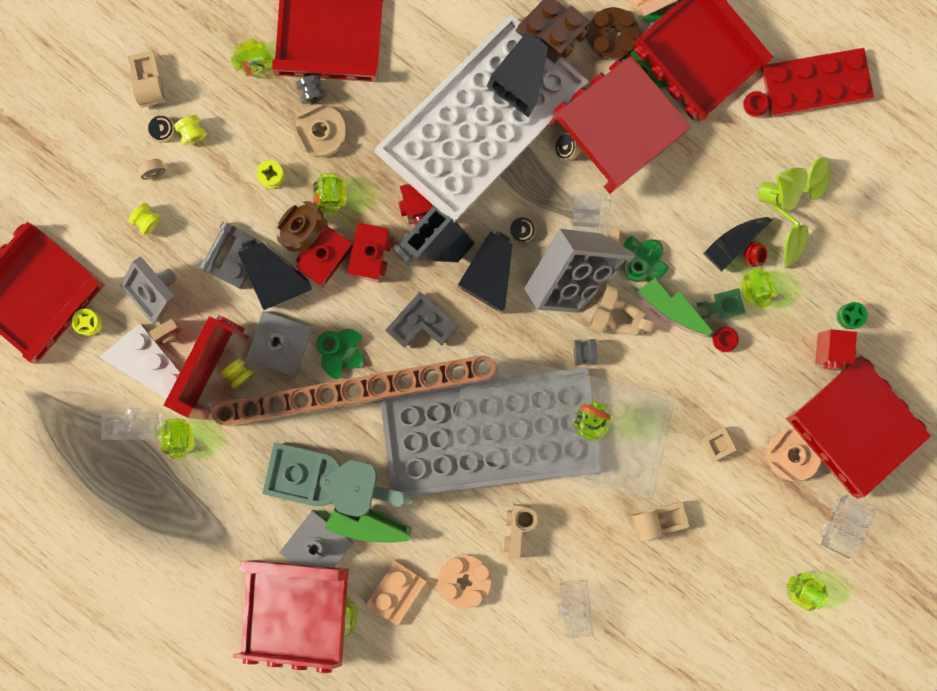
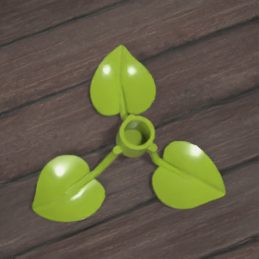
[758,157,831,268]

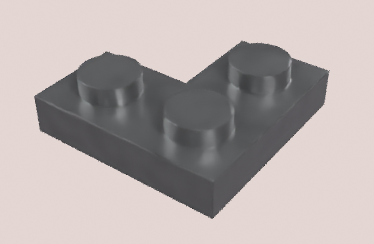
[385,292,459,348]

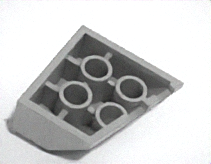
[524,229,635,313]

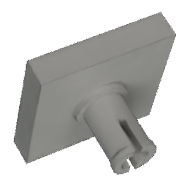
[120,256,176,324]
[245,311,313,377]
[279,510,354,567]

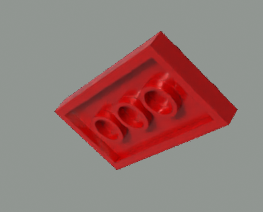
[761,48,874,117]

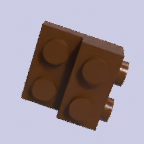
[515,0,591,64]

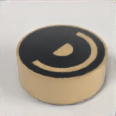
[147,115,175,142]
[555,133,581,160]
[138,159,166,180]
[509,217,535,244]

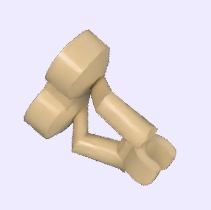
[588,283,654,336]

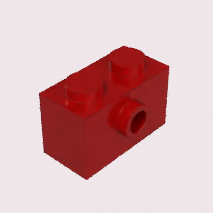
[398,184,432,226]
[347,222,393,283]
[296,225,353,288]
[815,329,857,371]

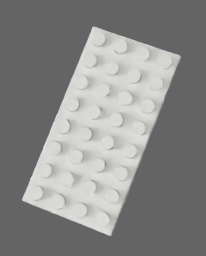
[374,14,589,223]

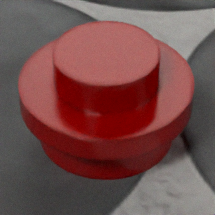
[743,91,769,117]
[744,241,768,267]
[712,326,739,352]

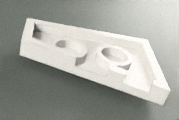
[99,323,181,399]

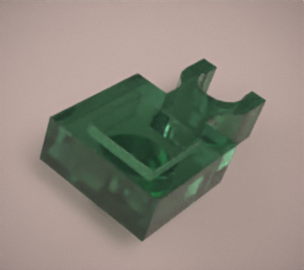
[697,288,746,320]

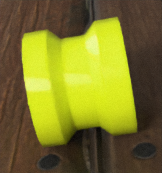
[174,115,207,145]
[257,160,285,189]
[128,203,162,236]
[72,309,103,336]
[221,358,254,390]

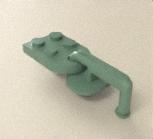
[262,442,415,516]

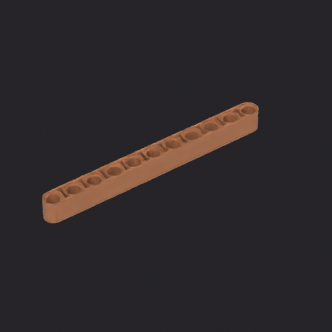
[212,355,498,426]

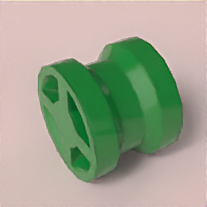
[836,302,868,330]

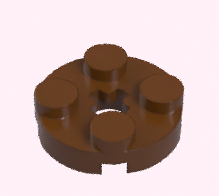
[587,7,639,61]
[277,201,328,253]

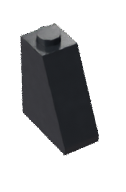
[486,31,548,117]
[400,206,475,263]
[458,231,513,314]
[238,238,312,310]

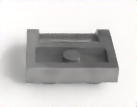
[198,221,258,289]

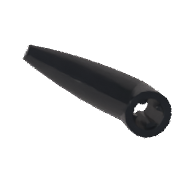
[703,217,773,272]

